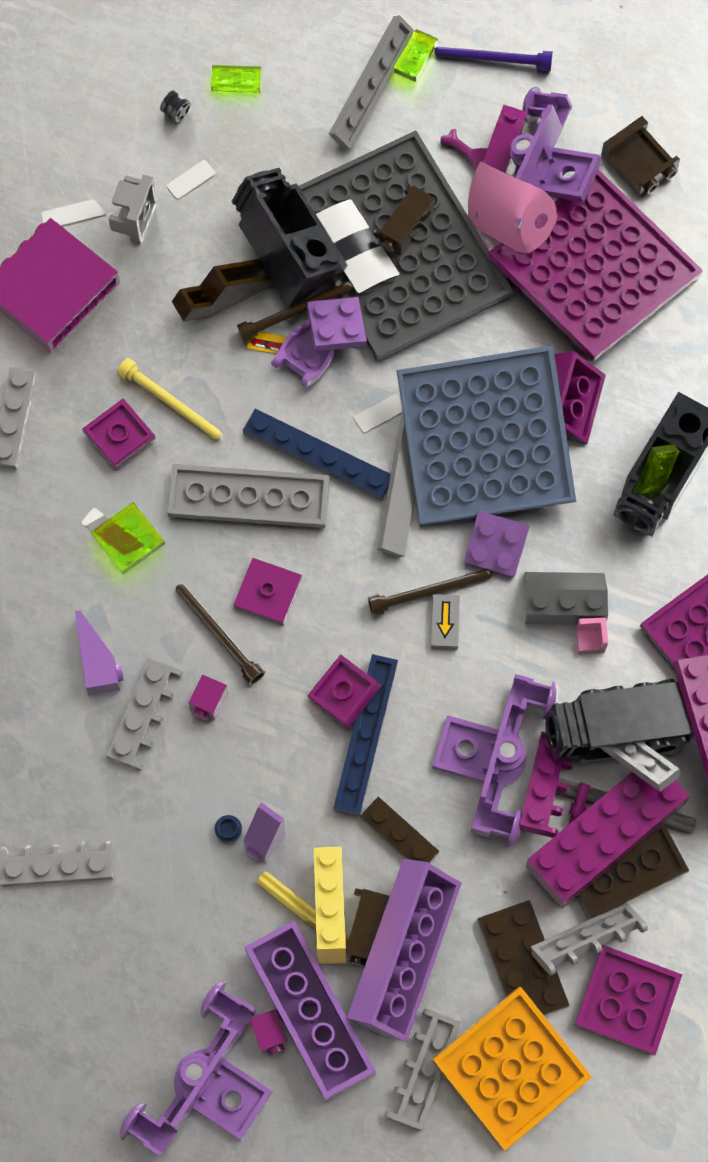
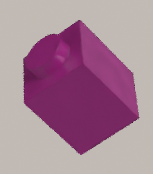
[188,674,228,721]
[250,1009,289,1056]

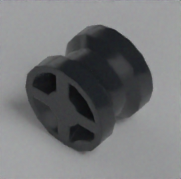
[160,90,191,122]

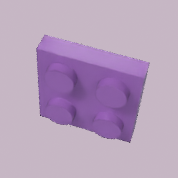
[307,297,367,351]
[464,511,530,577]

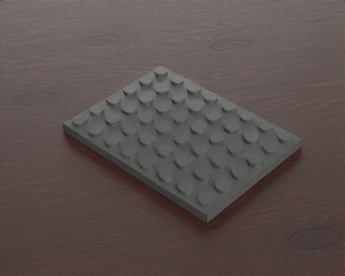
[299,130,513,361]

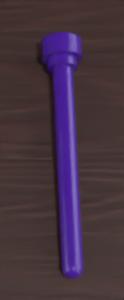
[434,46,553,71]

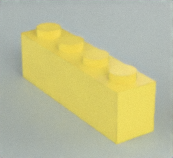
[314,847,346,964]

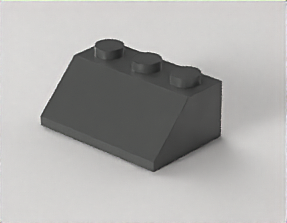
[524,572,608,625]

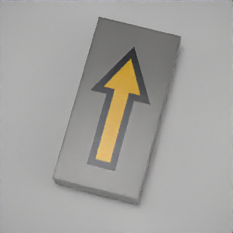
[431,594,460,649]

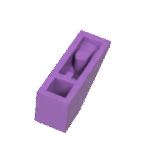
[75,610,124,695]
[243,802,286,862]

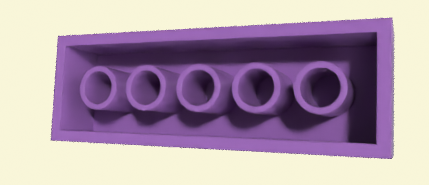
[347,859,462,1042]
[245,920,376,1103]

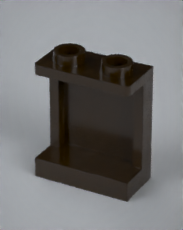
[601,116,680,197]

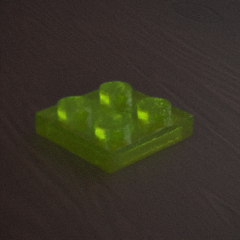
[91,502,165,575]

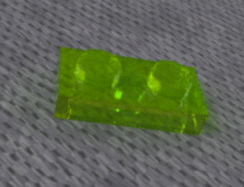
[394,29,438,82]
[211,65,262,93]
[636,444,679,494]

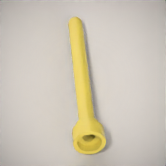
[117,358,222,440]

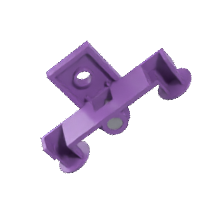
[476,87,602,227]
[432,674,558,848]
[120,981,272,1157]

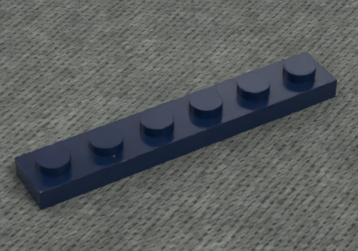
[243,408,391,501]
[333,654,398,817]

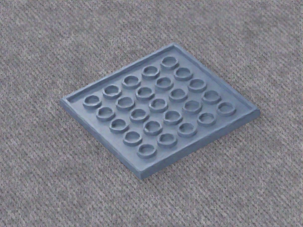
[396,345,577,526]

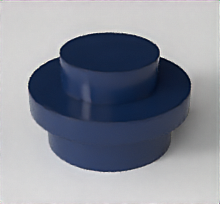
[215,815,242,843]

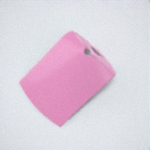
[468,161,557,253]

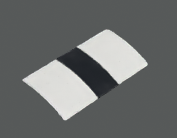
[316,200,399,293]

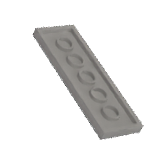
[167,464,330,528]

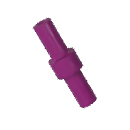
[568,782,590,825]

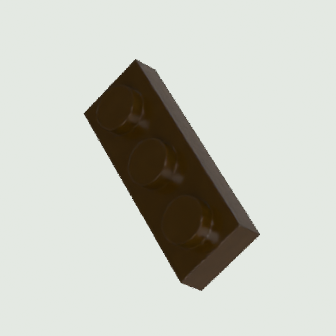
[360,796,439,864]

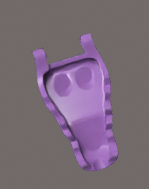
[271,318,335,388]

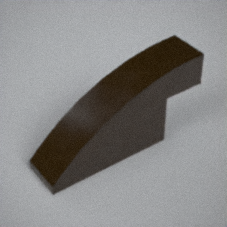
[171,259,274,322]

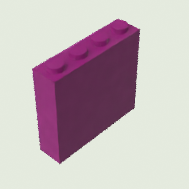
[0,217,120,353]

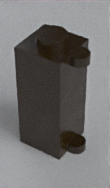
[373,185,435,255]
[346,888,390,967]

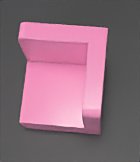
[576,617,608,654]

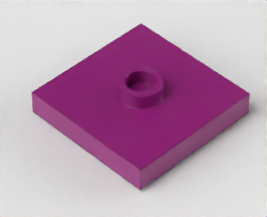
[82,398,156,469]
[234,558,302,625]
[307,654,382,728]

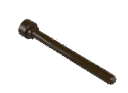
[237,282,354,344]
[368,569,492,617]
[175,584,266,686]

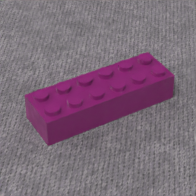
[526,772,690,909]

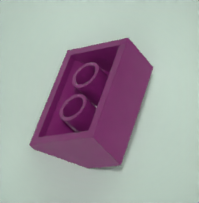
[554,351,606,445]

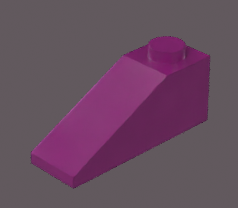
[483,105,527,173]

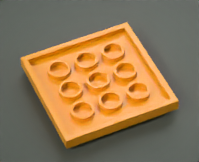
[432,987,592,1151]

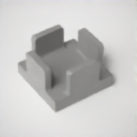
[109,175,157,244]

